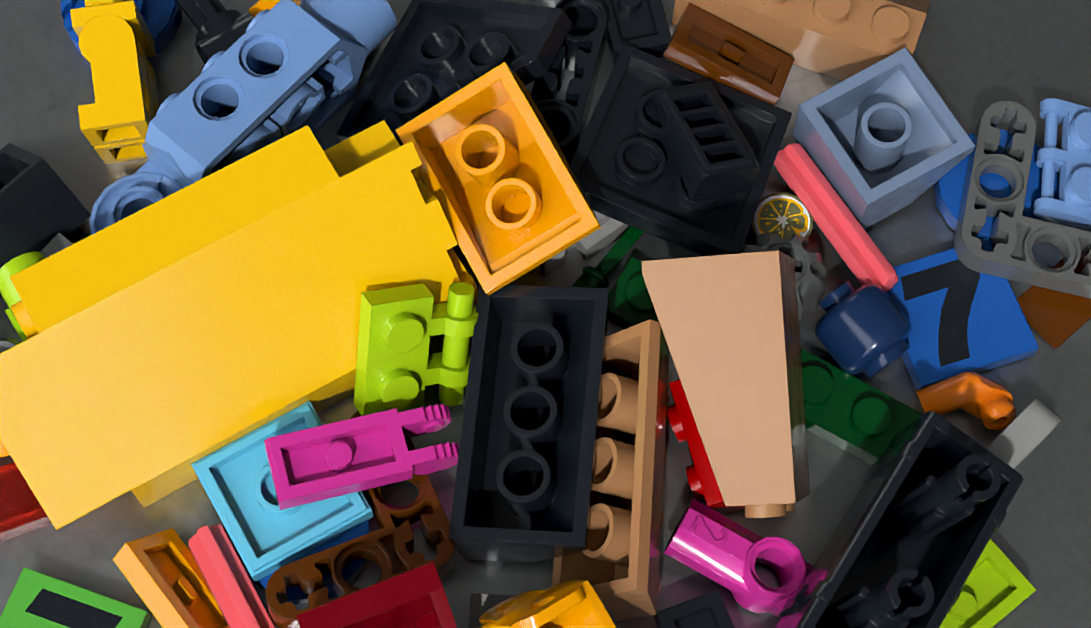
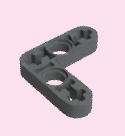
[954,100,1091,299]

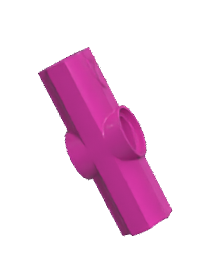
[663,499,813,618]

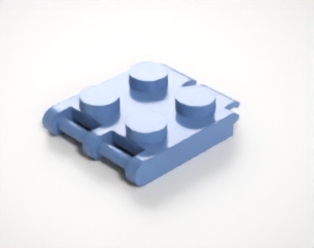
[1033,98,1091,232]

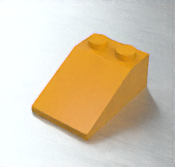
[395,62,601,295]

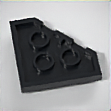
[336,0,573,146]

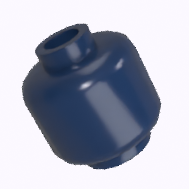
[815,281,911,379]

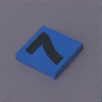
[886,237,1039,391]

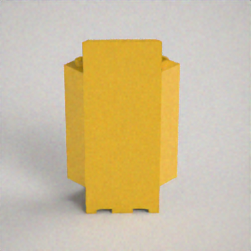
[0,120,478,530]

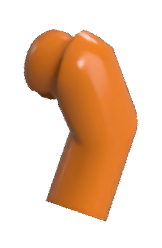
[916,371,1016,430]

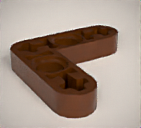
[265,411,456,628]

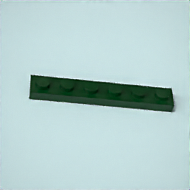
[608,257,923,465]

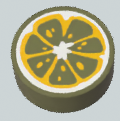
[749,192,813,245]

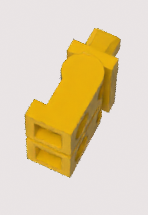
[70,0,160,164]

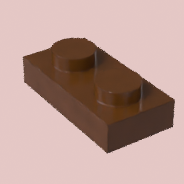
[663,2,794,105]

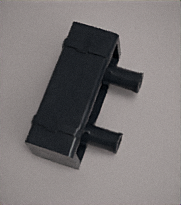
[775,411,1023,628]

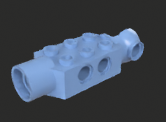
[89,0,397,235]

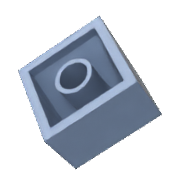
[792,47,975,229]

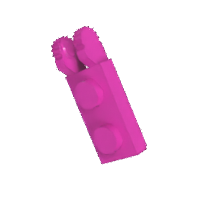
[264,404,459,510]

